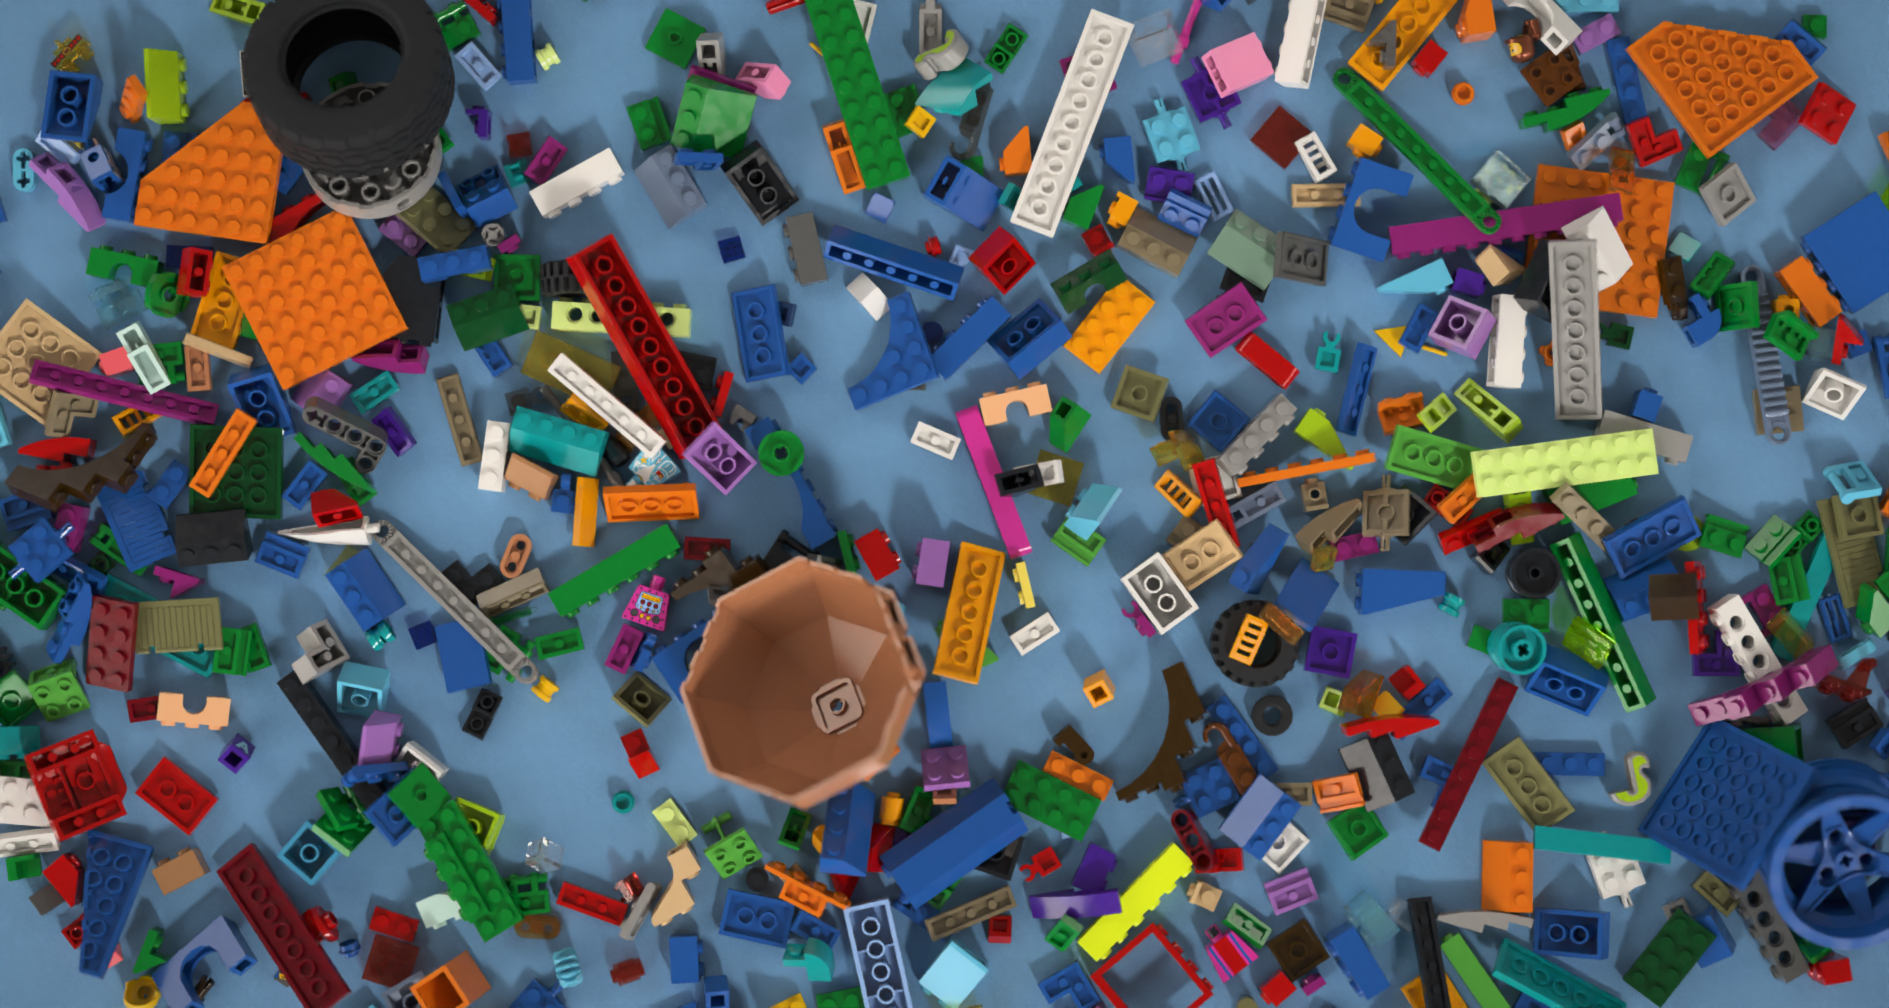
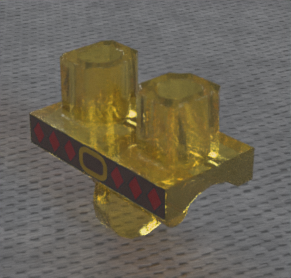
[51,34,95,73]

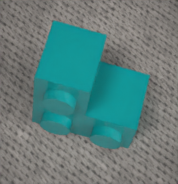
[0,725,40,760]

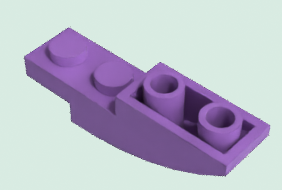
[29,152,106,232]

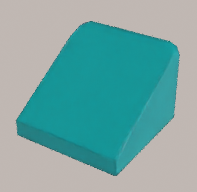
[1667,232,1702,264]

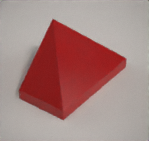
[829,873,860,900]

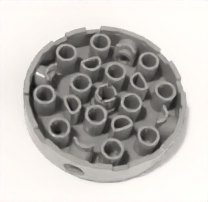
[302,82,442,219]

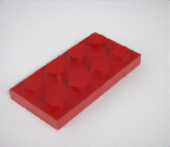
[1685,561,1710,654]

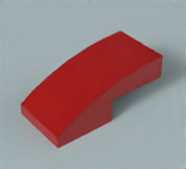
[1195,847,1244,873]

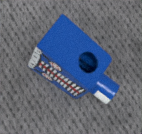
[80,138,126,194]

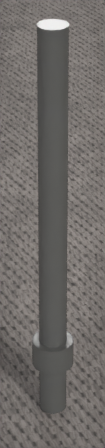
[540,385,627,486]

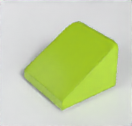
[1318,686,1352,717]

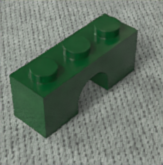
[1050,249,1127,314]

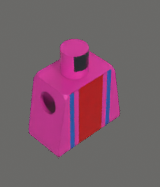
[1204,924,1258,983]

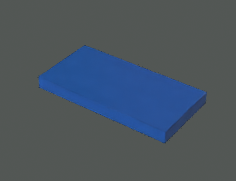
[731,284,791,383]
[1601,495,1702,579]

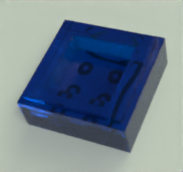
[718,235,746,264]

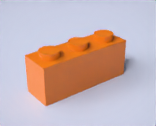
[1774,256,1843,329]

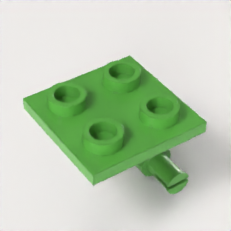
[701,810,764,879]

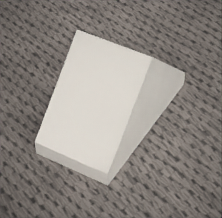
[846,272,890,321]

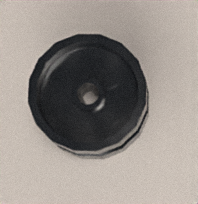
[1505,548,1562,598]

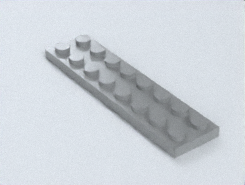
[1548,239,1603,420]

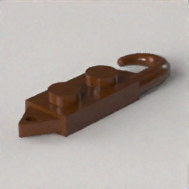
[1203,721,1257,795]

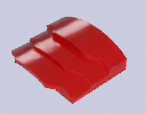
[24,729,128,842]

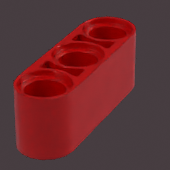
[1234,331,1300,390]

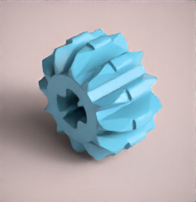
[553,947,583,988]

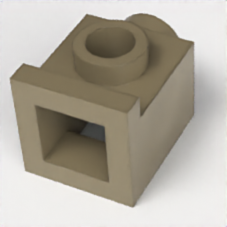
[1299,477,1329,512]

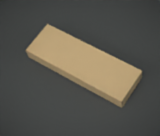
[1291,183,1361,208]
[182,333,253,369]

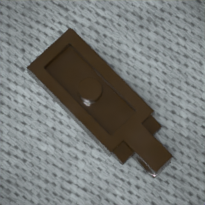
[1657,255,1688,321]

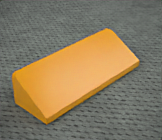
[572,477,599,547]

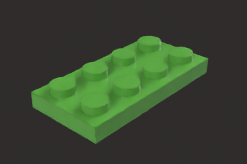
[1383,424,1483,489]

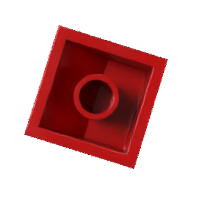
[968,226,1036,296]

